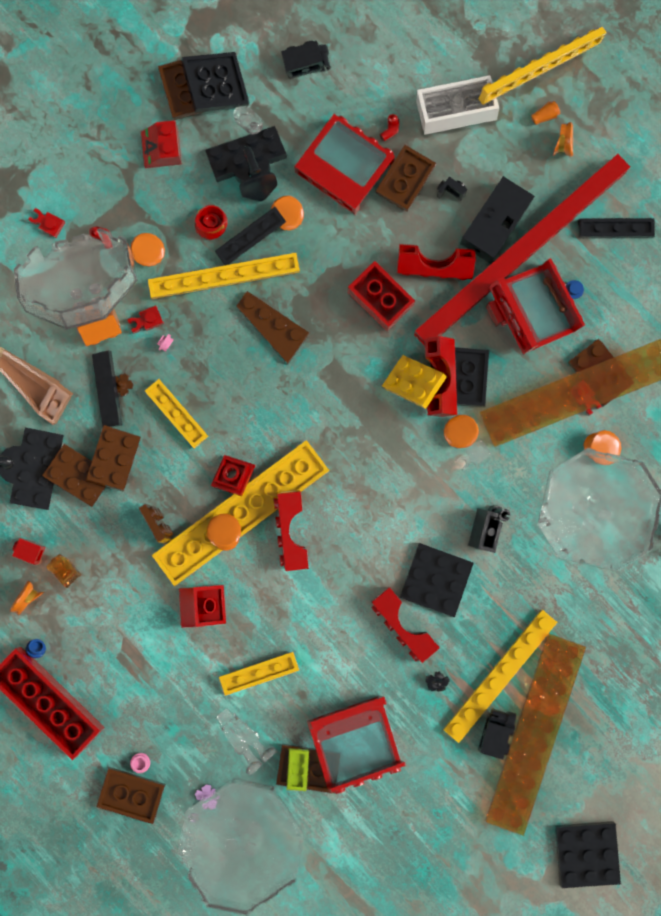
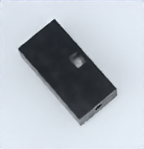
[460,176,535,264]

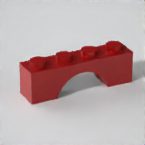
[397,244,476,280]
[425,336,457,417]
[273,490,309,571]
[371,587,440,663]

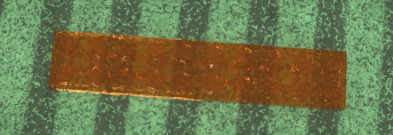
[480,339,661,447]
[485,634,586,836]

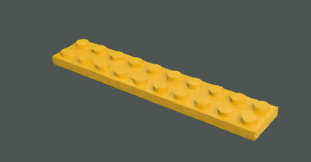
[152,440,330,587]

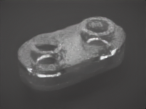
[233,106,263,134]

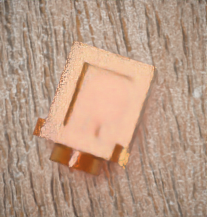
[46,554,81,588]

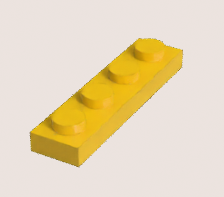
[145,379,209,449]
[219,652,299,696]

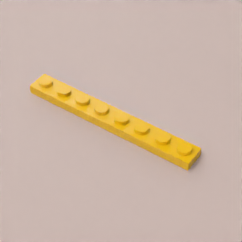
[479,27,607,105]
[148,253,300,299]
[443,609,558,743]

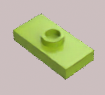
[287,748,309,791]

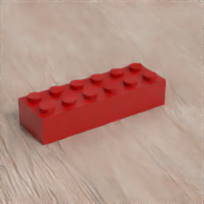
[0,647,105,761]

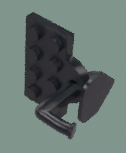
[205,126,287,201]
[0,427,64,510]

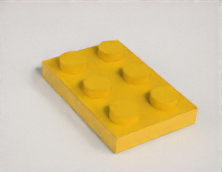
[382,355,446,409]

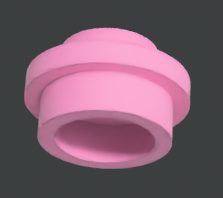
[157,334,174,352]
[130,753,150,773]

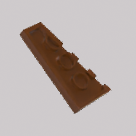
[237,291,309,364]

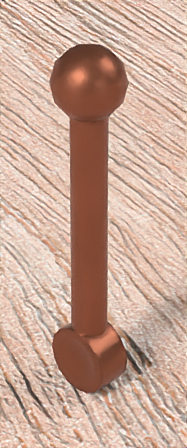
[543,277,566,313]

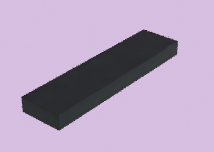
[215,206,286,265]
[578,218,655,239]
[92,350,123,428]

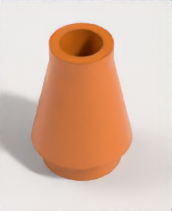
[531,101,561,125]

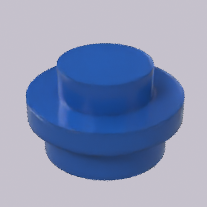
[566,280,584,299]
[26,639,46,659]

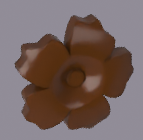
[115,373,134,397]

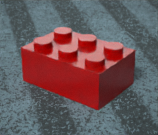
[347,261,415,332]

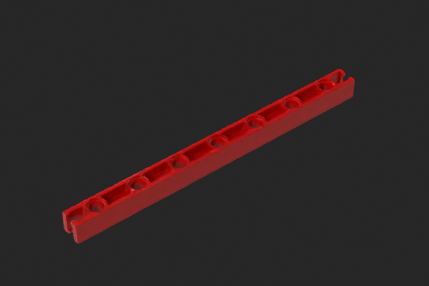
[414,154,630,347]

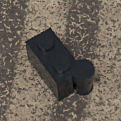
[281,40,331,79]
[468,505,510,553]
[478,708,516,760]

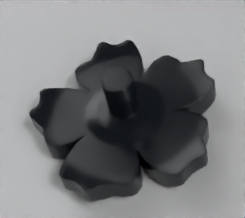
[425,671,450,692]

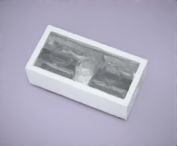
[416,75,499,135]

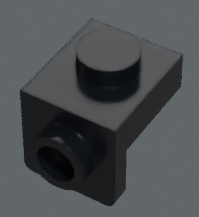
[437,176,468,201]

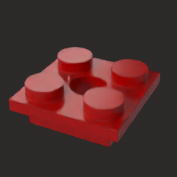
[211,455,255,497]

